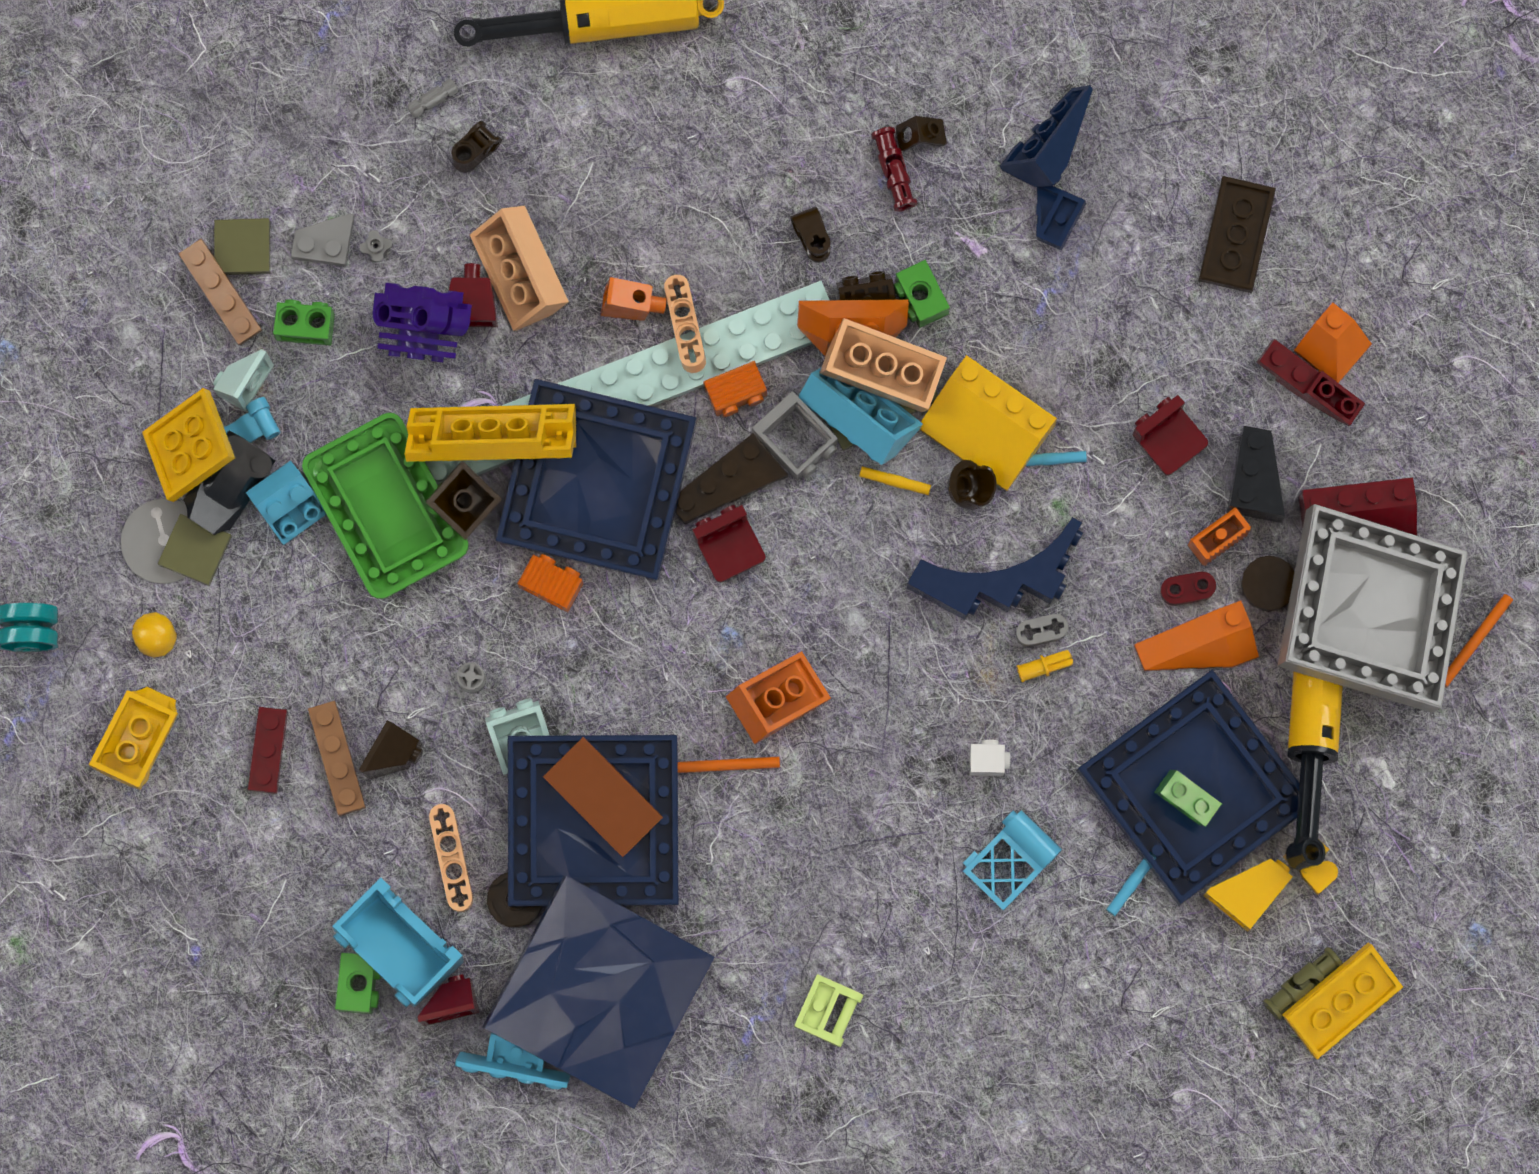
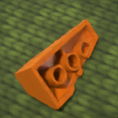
[1134,600,1259,671]

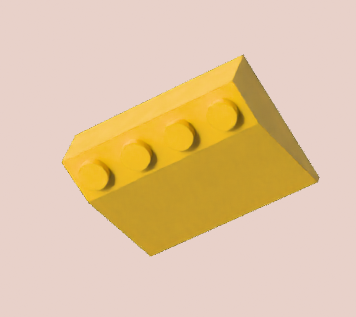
[919,355,1057,491]

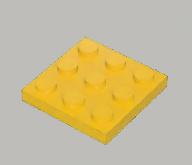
[142,388,235,502]

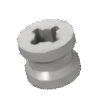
[457,662,486,693]

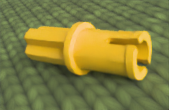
[1016,650,1073,683]

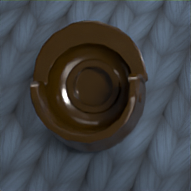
[947,460,996,510]

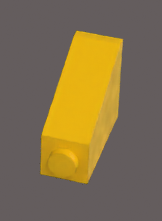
[1203,859,1293,932]

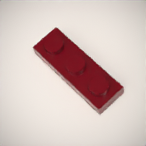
[248,707,288,794]

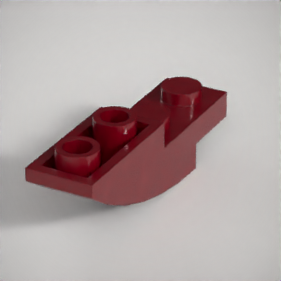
[1257,339,1365,426]

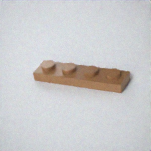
[178,239,263,345]
[308,701,366,816]

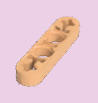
[664,275,706,373]
[429,804,473,912]

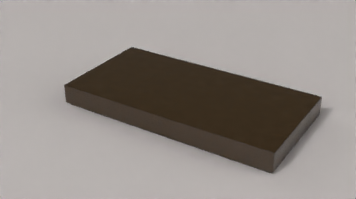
[1198,176,1276,293]

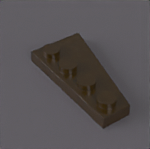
[675,433,788,524]

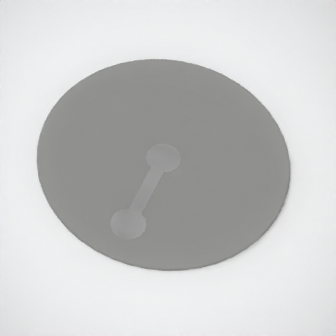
[121,498,187,584]

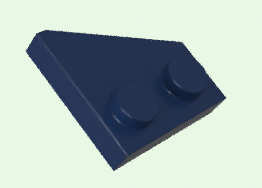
[1036,186,1086,251]

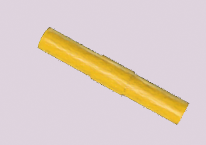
[859,466,931,496]

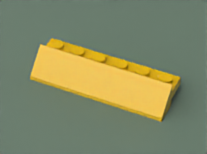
[404,404,576,462]

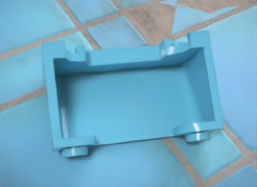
[332,877,463,1007]

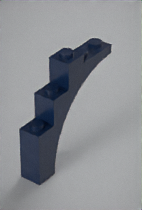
[907,517,1084,620]

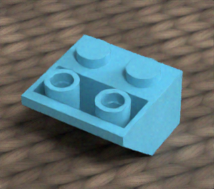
[245,460,326,545]

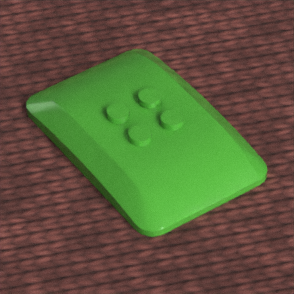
[302,413,469,599]

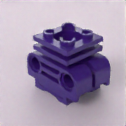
[372,283,472,363]

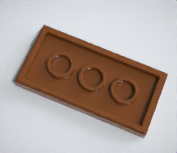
[543,737,663,857]

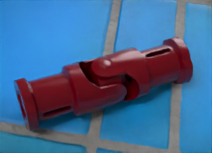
[871,126,918,212]

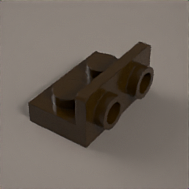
[836,271,896,300]

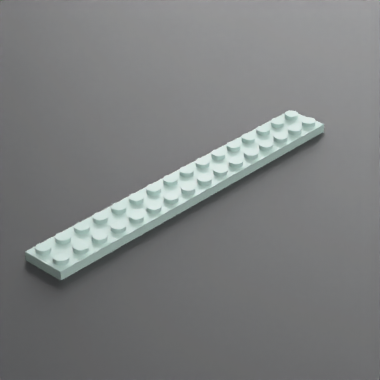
[425,281,829,486]

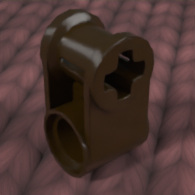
[451,120,502,173]
[790,206,831,263]

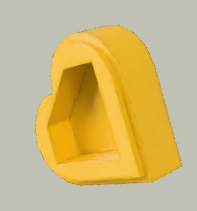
[1300,861,1338,895]

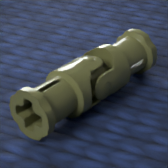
[1262,947,1343,1020]

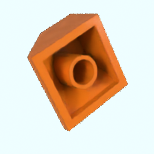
[1294,302,1372,383]

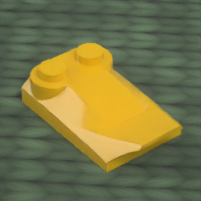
[89,686,178,790]

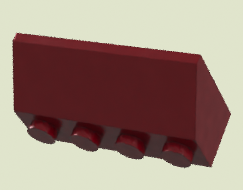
[1298,477,1417,536]

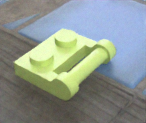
[794,974,864,1047]

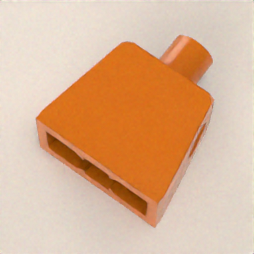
[601,277,666,321]

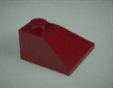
[417,974,480,1026]

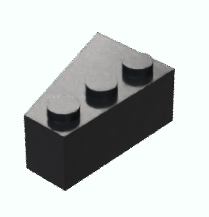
[1226,426,1285,523]

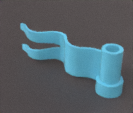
[224,397,281,443]

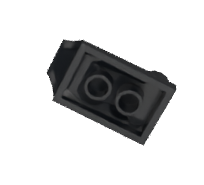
[183,430,275,535]

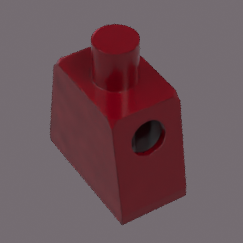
[449,263,498,327]

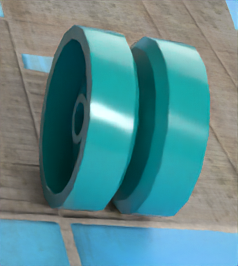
[0,603,58,652]

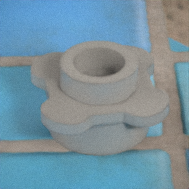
[360,230,392,262]

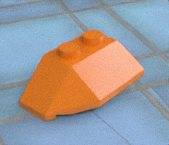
[797,299,909,356]

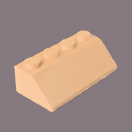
[470,206,569,331]
[820,318,947,412]

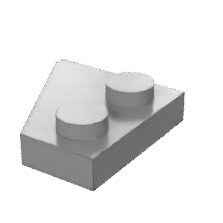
[291,213,355,267]

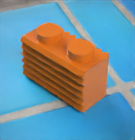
[703,361,767,417]
[1188,507,1251,566]
[517,554,583,612]

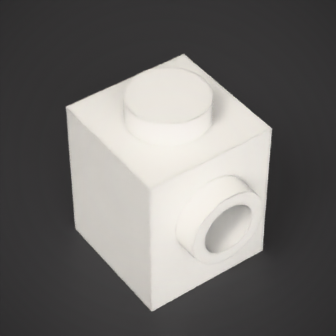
[969,740,1010,776]

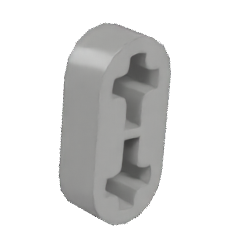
[1016,614,1068,647]

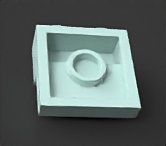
[485,698,550,775]

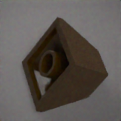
[425,461,502,540]
[359,720,423,780]

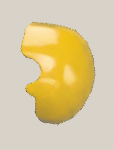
[132,612,177,658]

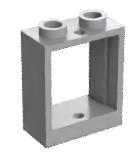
[752,391,838,481]

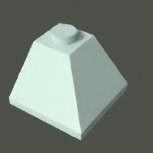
[213,349,274,412]

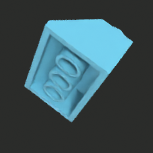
[798,367,923,465]

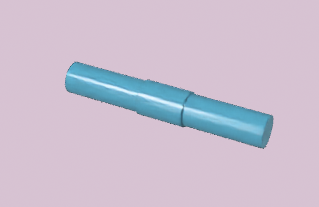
[1026,451,1087,466]
[1106,852,1156,916]

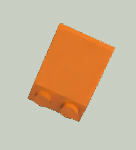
[726,651,831,744]

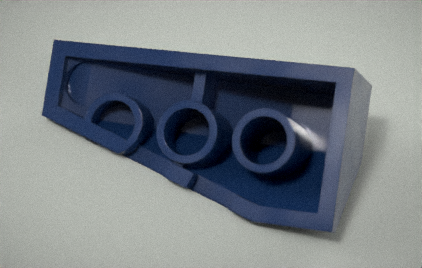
[999,85,1093,187]

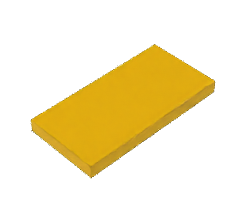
[1282,943,1403,1060]

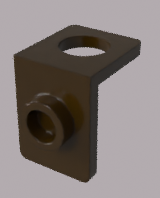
[896,116,947,151]

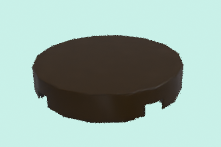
[1241,555,1295,612]
[487,872,542,928]

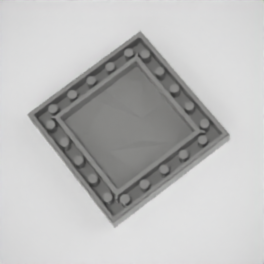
[1278,504,1468,713]

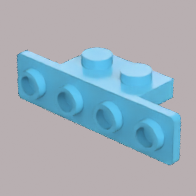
[455,1032,571,1089]

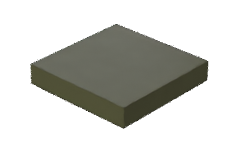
[214,218,271,275]
[158,514,232,586]

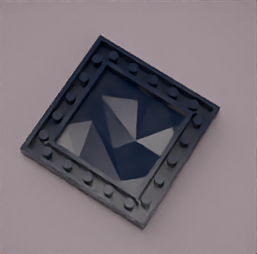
[495,379,698,580]
[1077,669,1299,906]
[508,735,679,907]
[482,876,715,1109]

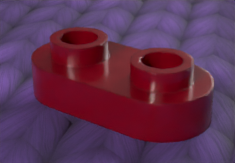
[1160,571,1216,606]

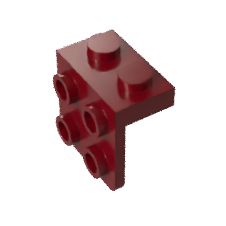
[1132,395,1208,476]
[692,505,766,583]

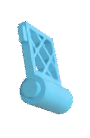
[963,810,1062,910]

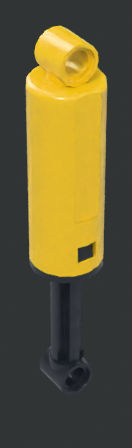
[454,0,724,47]
[1286,671,1343,870]

